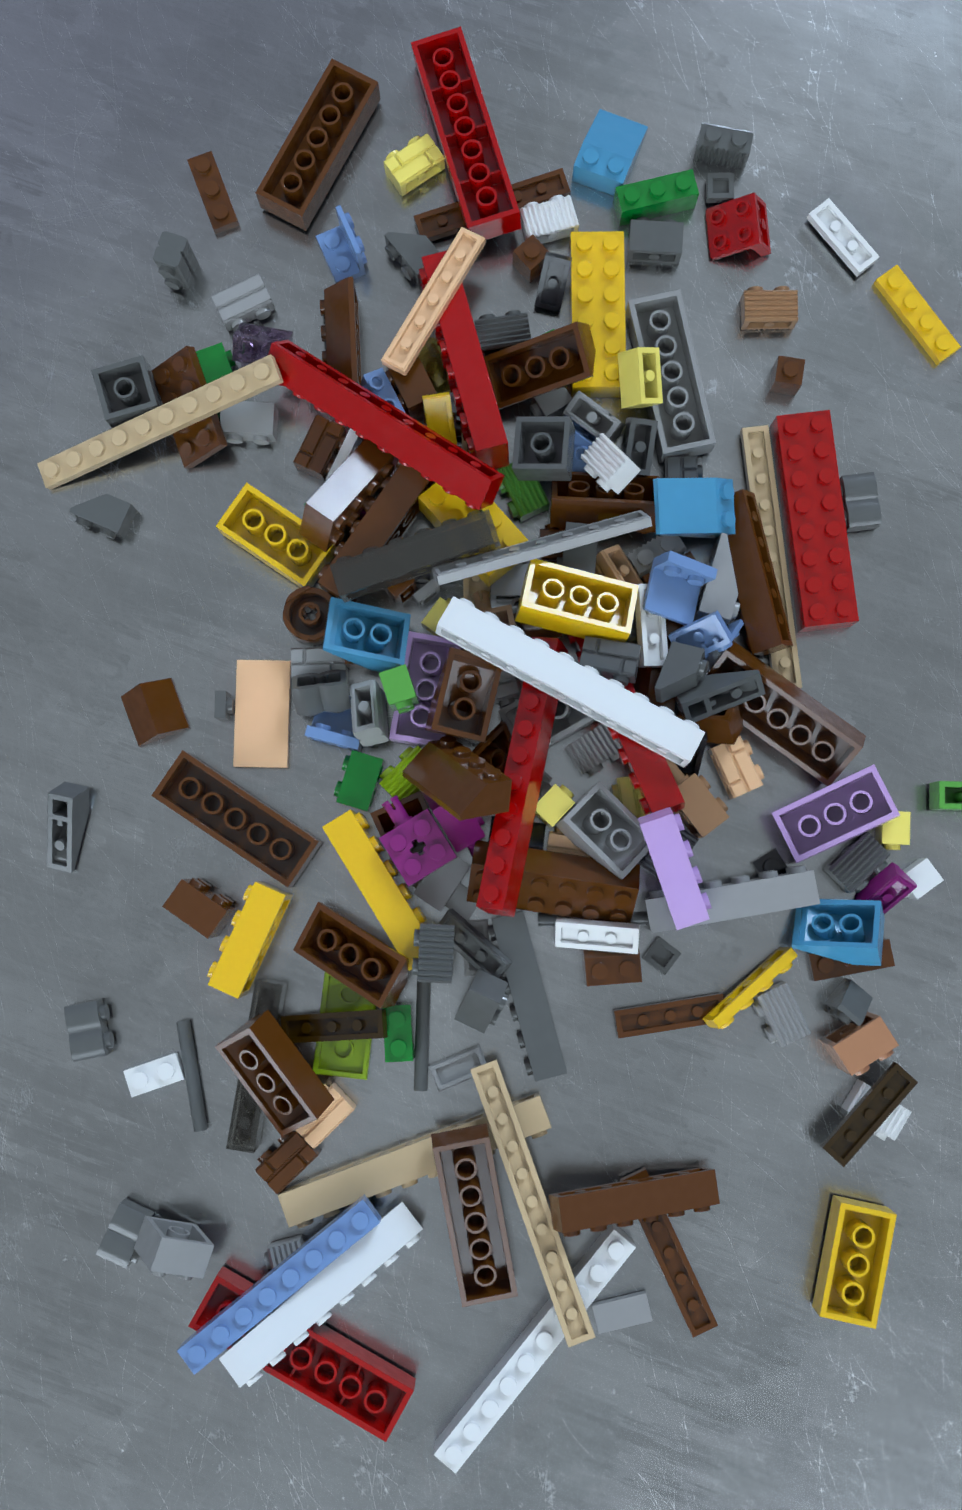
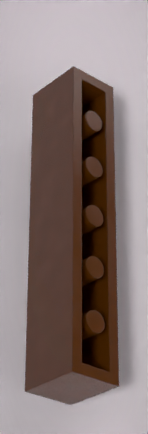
[727,489,793,656]
[549,1167,720,1237]

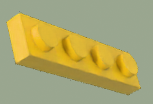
[874,265,961,365]
[702,947,798,1029]

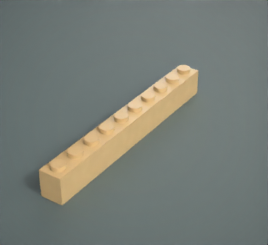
[278,1092,552,1228]

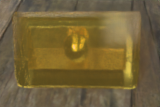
[418,337,449,394]

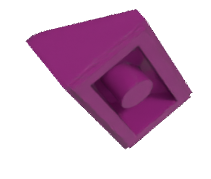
[855,862,917,914]

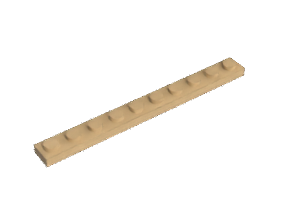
[37,354,284,490]
[740,425,802,689]
[470,1059,595,1348]

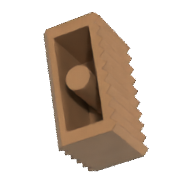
[740,286,798,330]

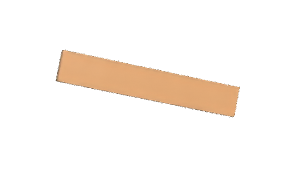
[381,227,486,376]

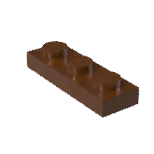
[187,151,240,235]
[807,938,895,981]

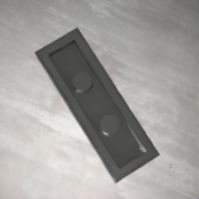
[439,908,512,979]

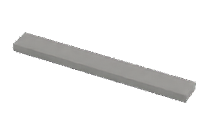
[432,510,652,586]

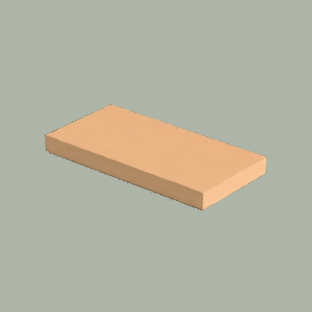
[233,660,291,768]

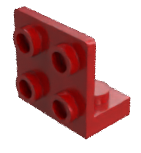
[705,192,771,260]

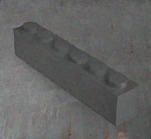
[488,910,567,1082]

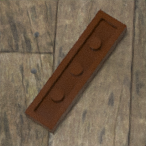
[613,993,724,1039]

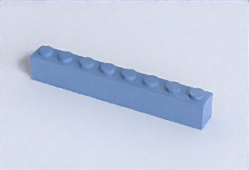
[177,1194,382,1375]

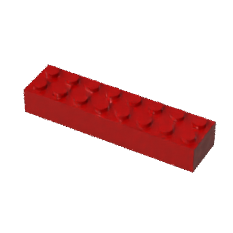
[411,26,522,240]
[418,250,509,469]
[770,410,859,633]
[188,1266,416,1442]

